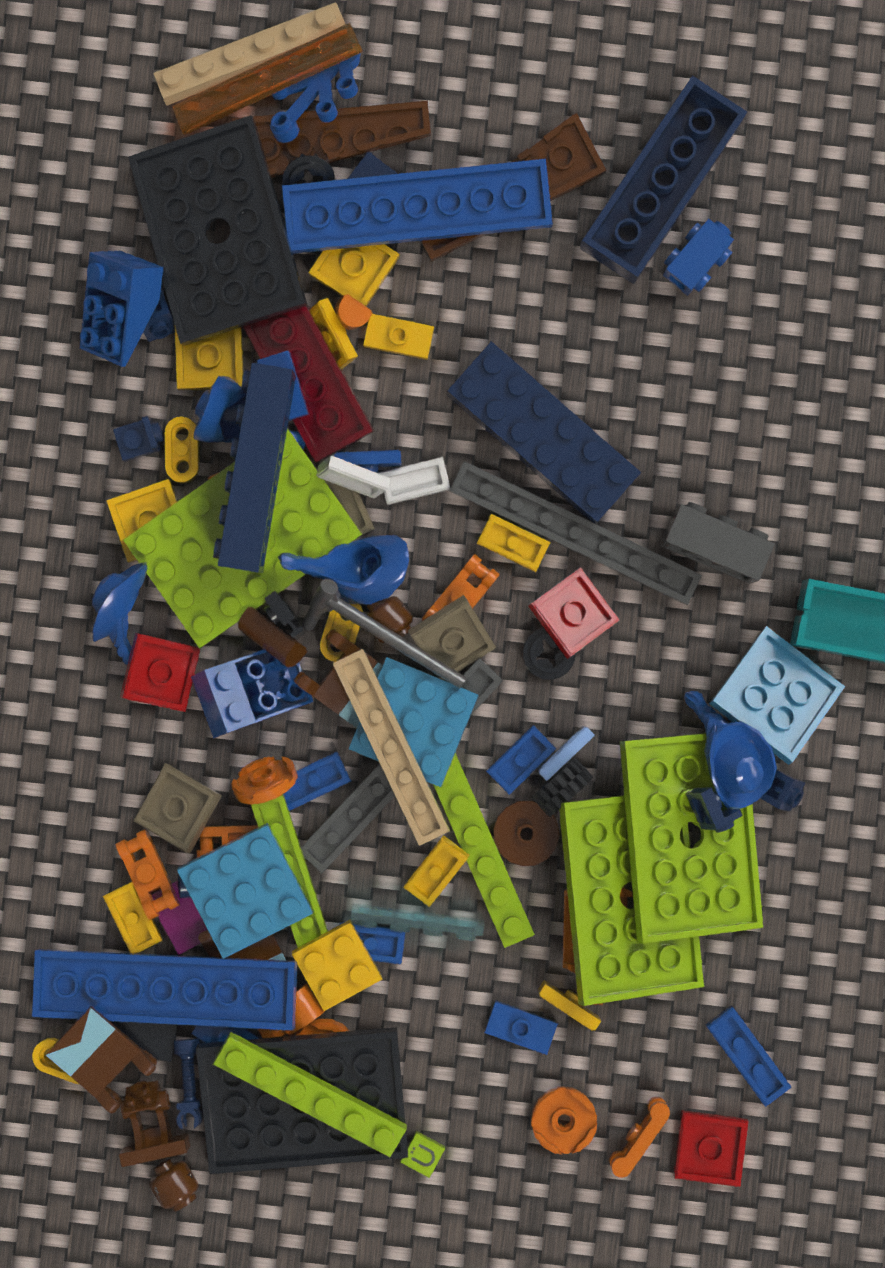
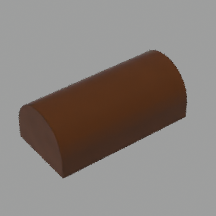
[238,607,308,668]

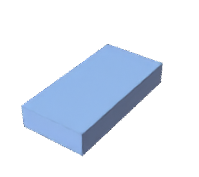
[538,726,595,781]

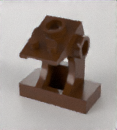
[119,1080,191,1167]

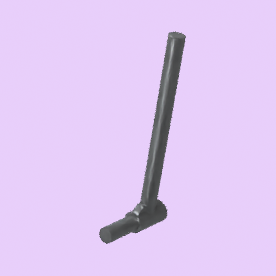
[302,579,466,689]

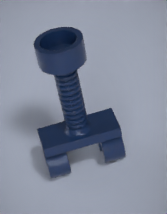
[173,1039,204,1130]

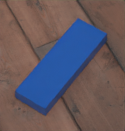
[284,751,352,811]
[705,1005,792,1107]

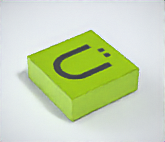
[401,1131,445,1178]

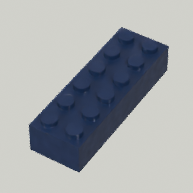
[580,75,748,284]
[447,341,641,524]
[213,363,296,573]

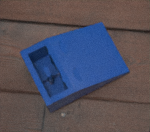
[80,250,163,367]
[191,650,314,739]

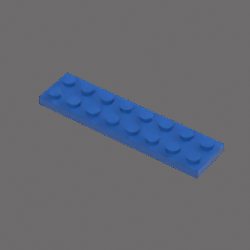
[282,159,553,254]
[32,949,297,1030]

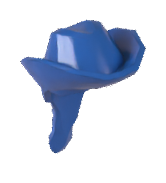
[194,376,305,449]
[278,535,409,605]
[92,562,147,665]
[684,691,777,809]

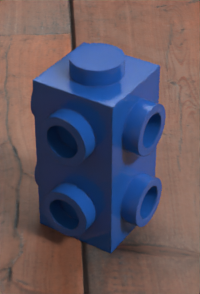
[663,219,734,296]

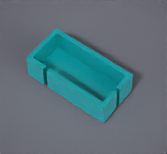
[790,579,885,664]

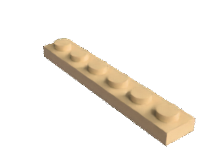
[154,2,349,106]
[332,649,450,846]

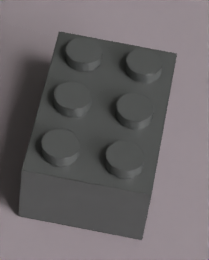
[659,502,775,584]

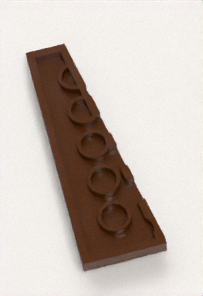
[232,100,431,178]
[420,113,606,262]

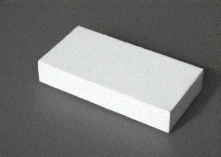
[316,456,391,498]
[379,457,451,505]

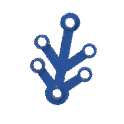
[268,41,361,143]

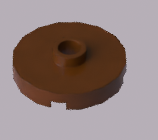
[493,800,559,866]

